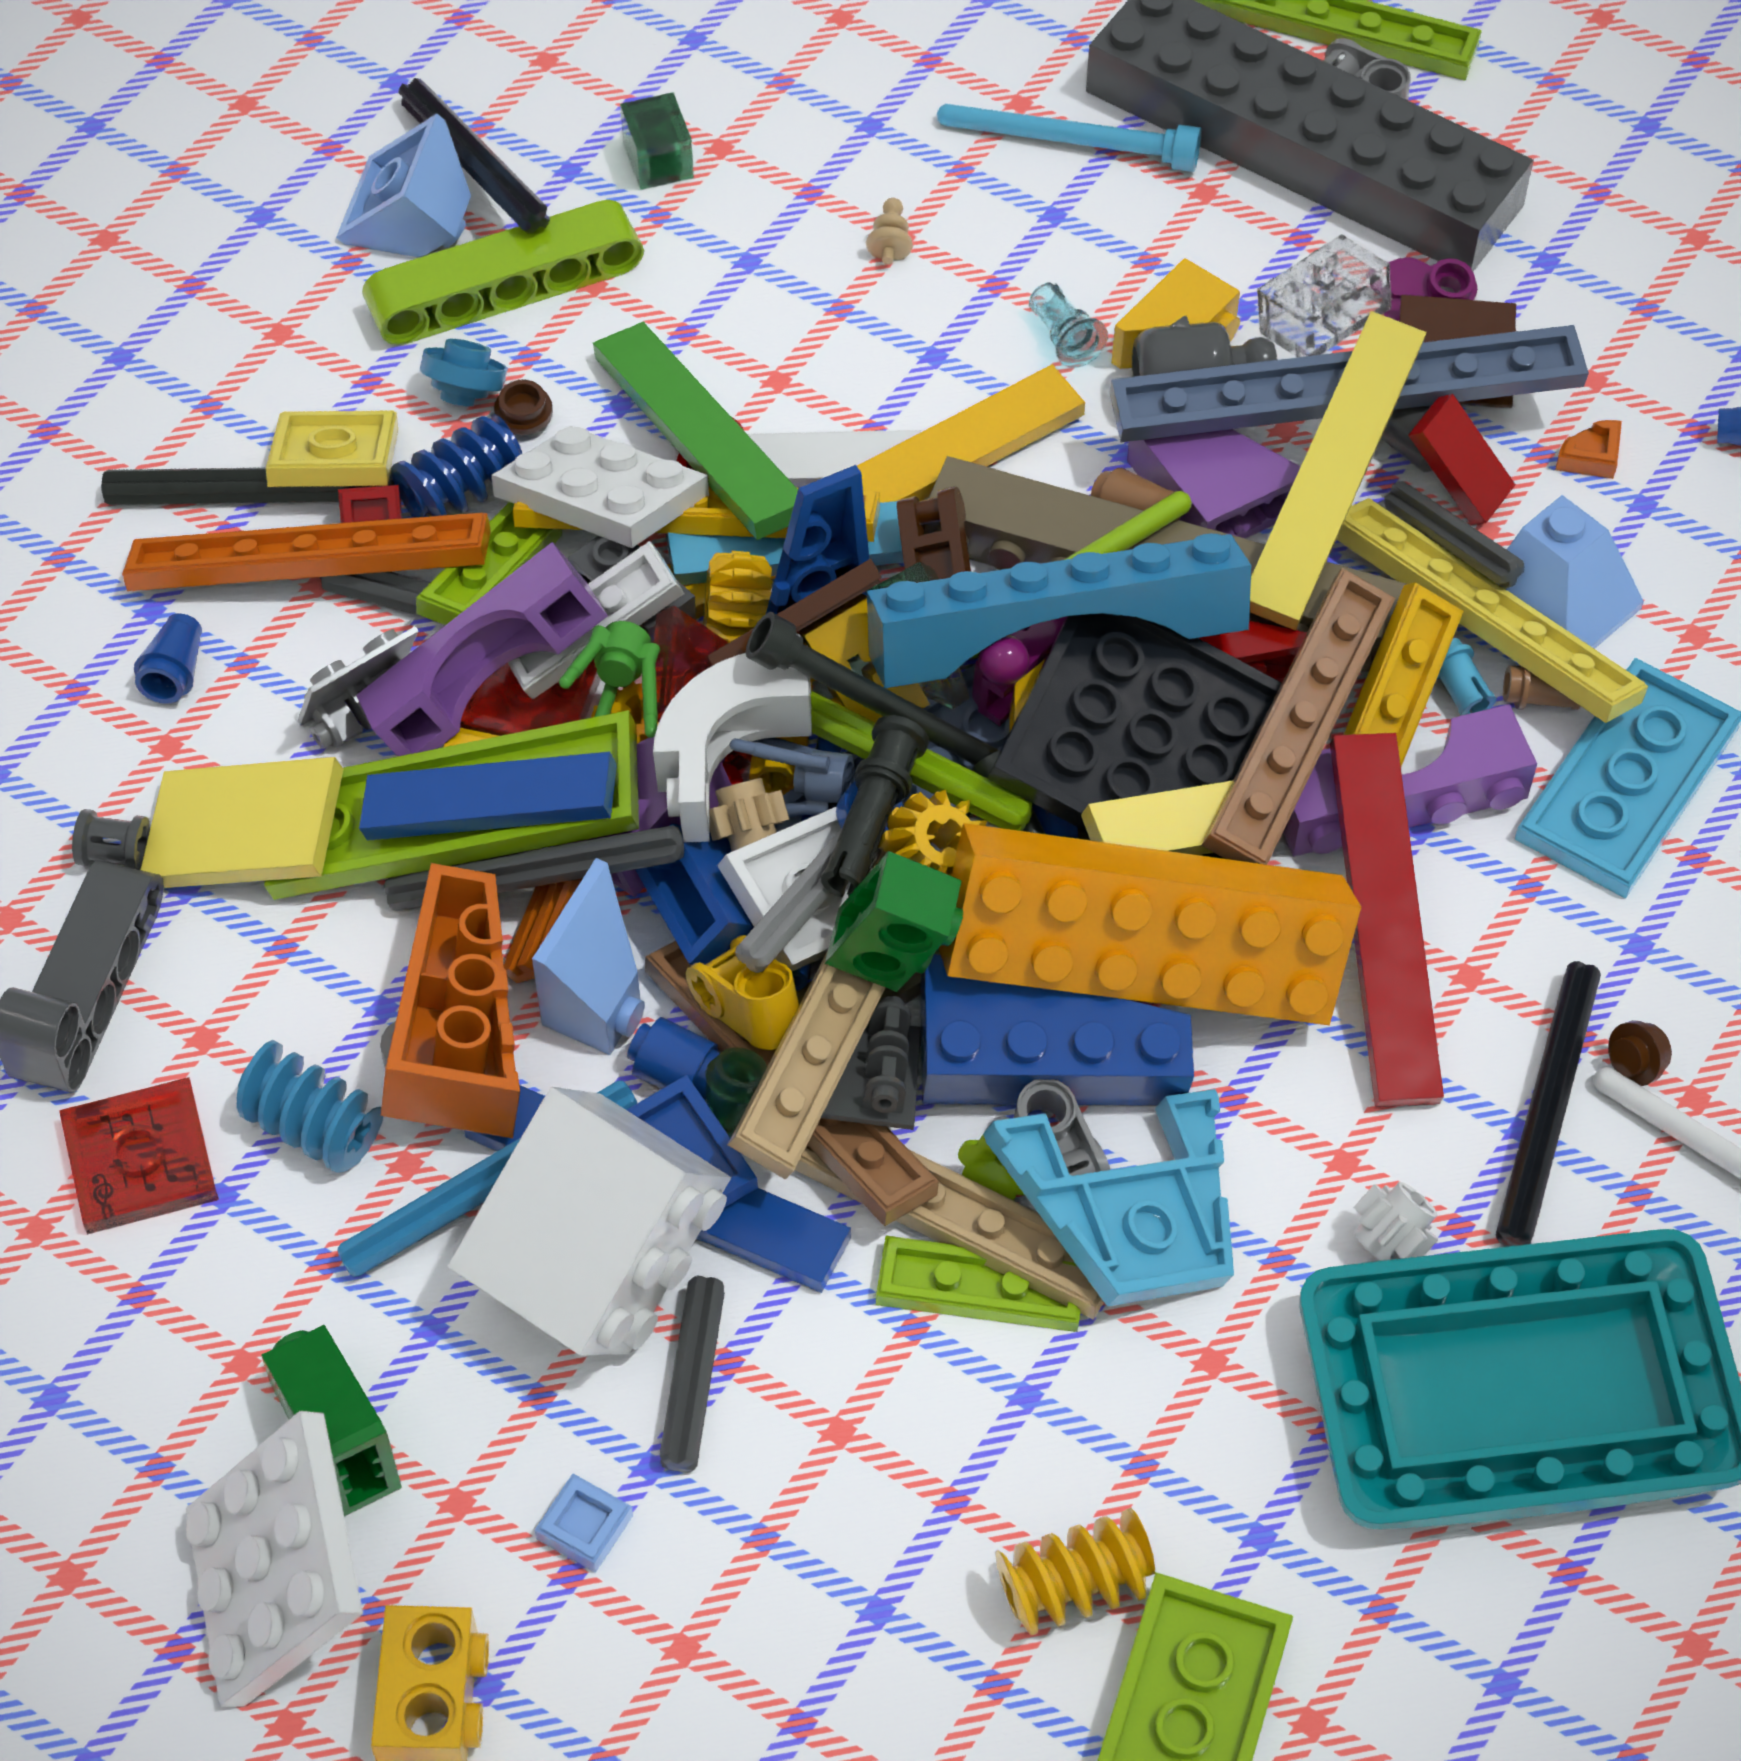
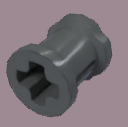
[72,809,150,870]

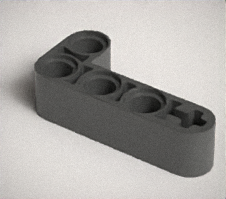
[0,860,164,1093]

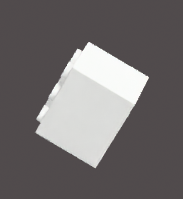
[447,1086,732,1356]

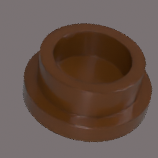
[494,379,553,435]
[1608,1020,1672,1086]

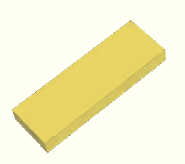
[1081,781,1233,855]

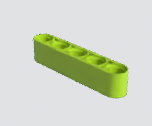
[362,199,644,345]

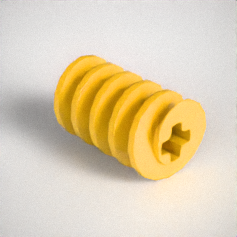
[995,1508,1155,1635]

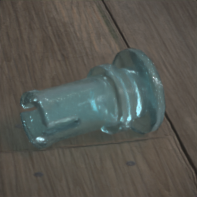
[1029,282,1108,368]

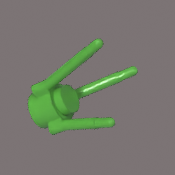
[559,621,660,738]

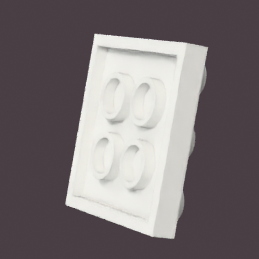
[185,1411,363,1707]

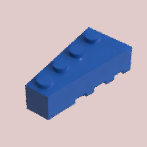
[920,954,1194,1106]

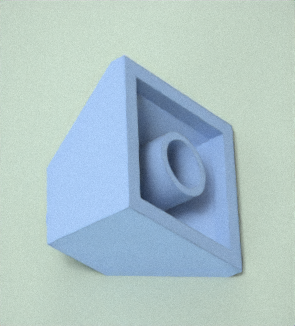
[336,114,471,258]
[1498,495,1644,649]
[532,858,645,1055]

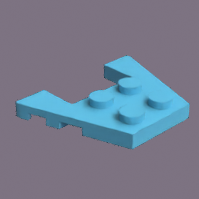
[983,1089,1234,1307]

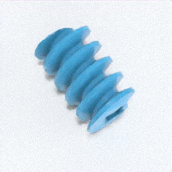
[236,1039,384,1173]

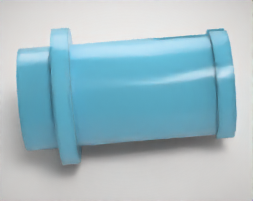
[1437,638,1497,716]

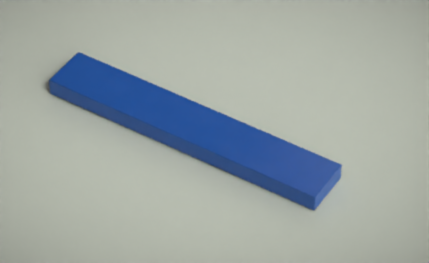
[464,1085,851,1293]

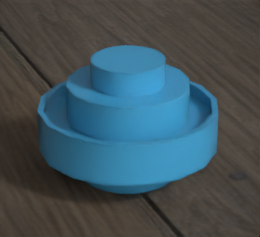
[419,338,508,407]

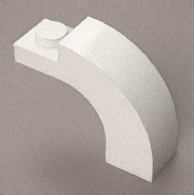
[653,653,812,843]

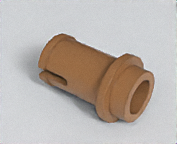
[1503,664,1581,710]

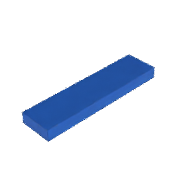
[359,752,617,841]

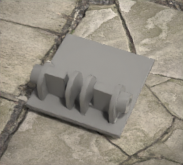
[297,626,419,749]

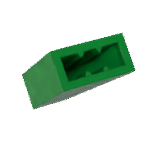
[261,1324,402,1517]

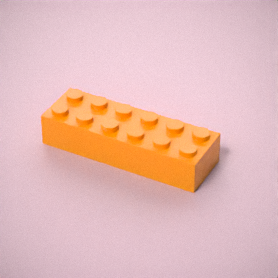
[938,823,1361,1026]

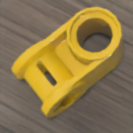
[686,935,799,1050]

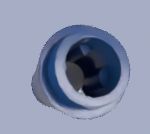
[133,613,202,704]

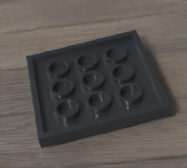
[987,613,1282,859]

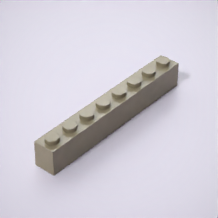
[924,456,1406,672]

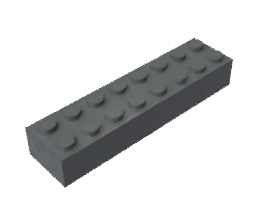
[1086,0,1534,272]

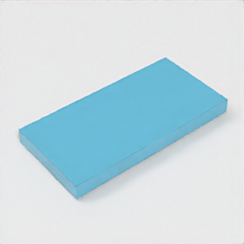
[1515,657,1741,899]

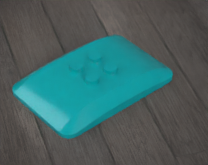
[1299,1229,1741,1530]

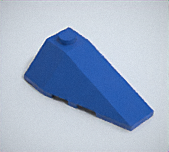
[766,465,872,661]

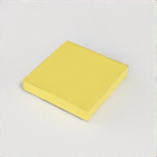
[266,410,399,487]

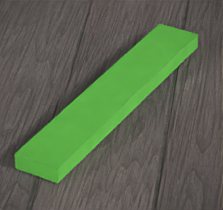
[592,321,798,540]

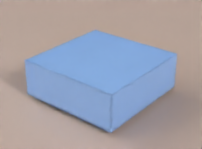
[535,1473,633,1573]

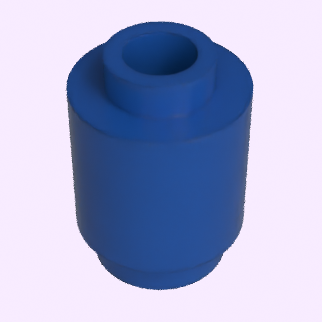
[627,1017,730,1104]

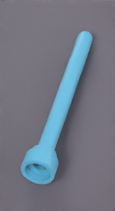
[937,104,1202,172]

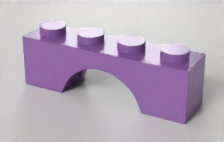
[356,542,608,757]
[1283,704,1537,857]

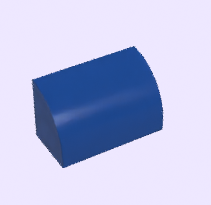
[635,824,754,965]

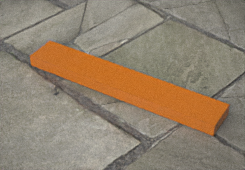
[122,512,491,591]

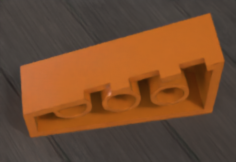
[380,863,520,1138]

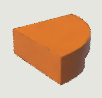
[1555,420,1622,479]

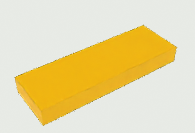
[1343,582,1464,767]

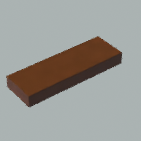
[704,558,882,668]

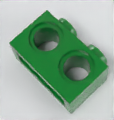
[825,851,963,992]

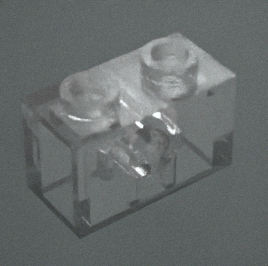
[1257,234,1391,357]

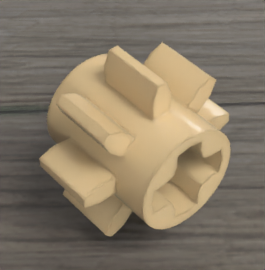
[709,778,790,852]

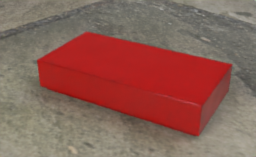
[1408,394,1516,526]

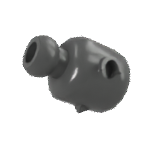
[1132,316,1277,377]

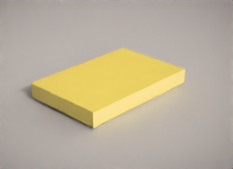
[141,757,344,888]

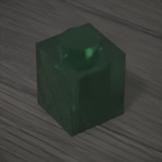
[620,92,694,190]

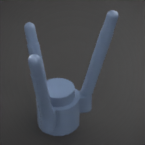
[730,737,854,818]

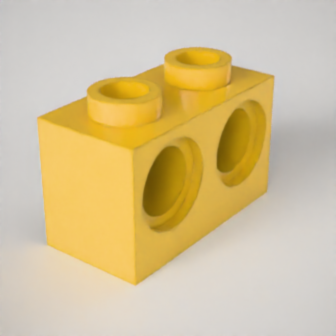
[371,1605,489,1761]

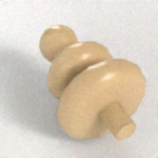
[865,197,913,265]

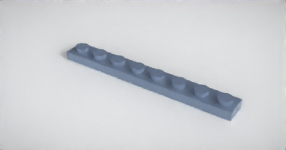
[1109,325,1589,442]

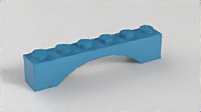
[867,533,1251,688]

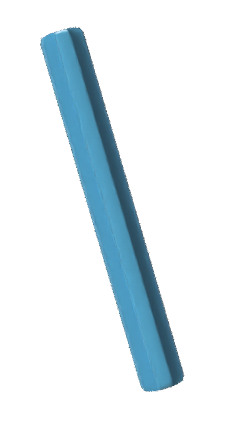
[337,1080,638,1277]

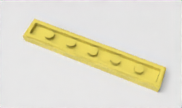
[1250,311,1427,631]
[1336,498,1649,723]

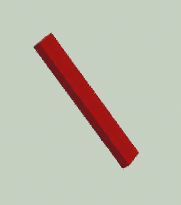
[1330,733,1444,1107]

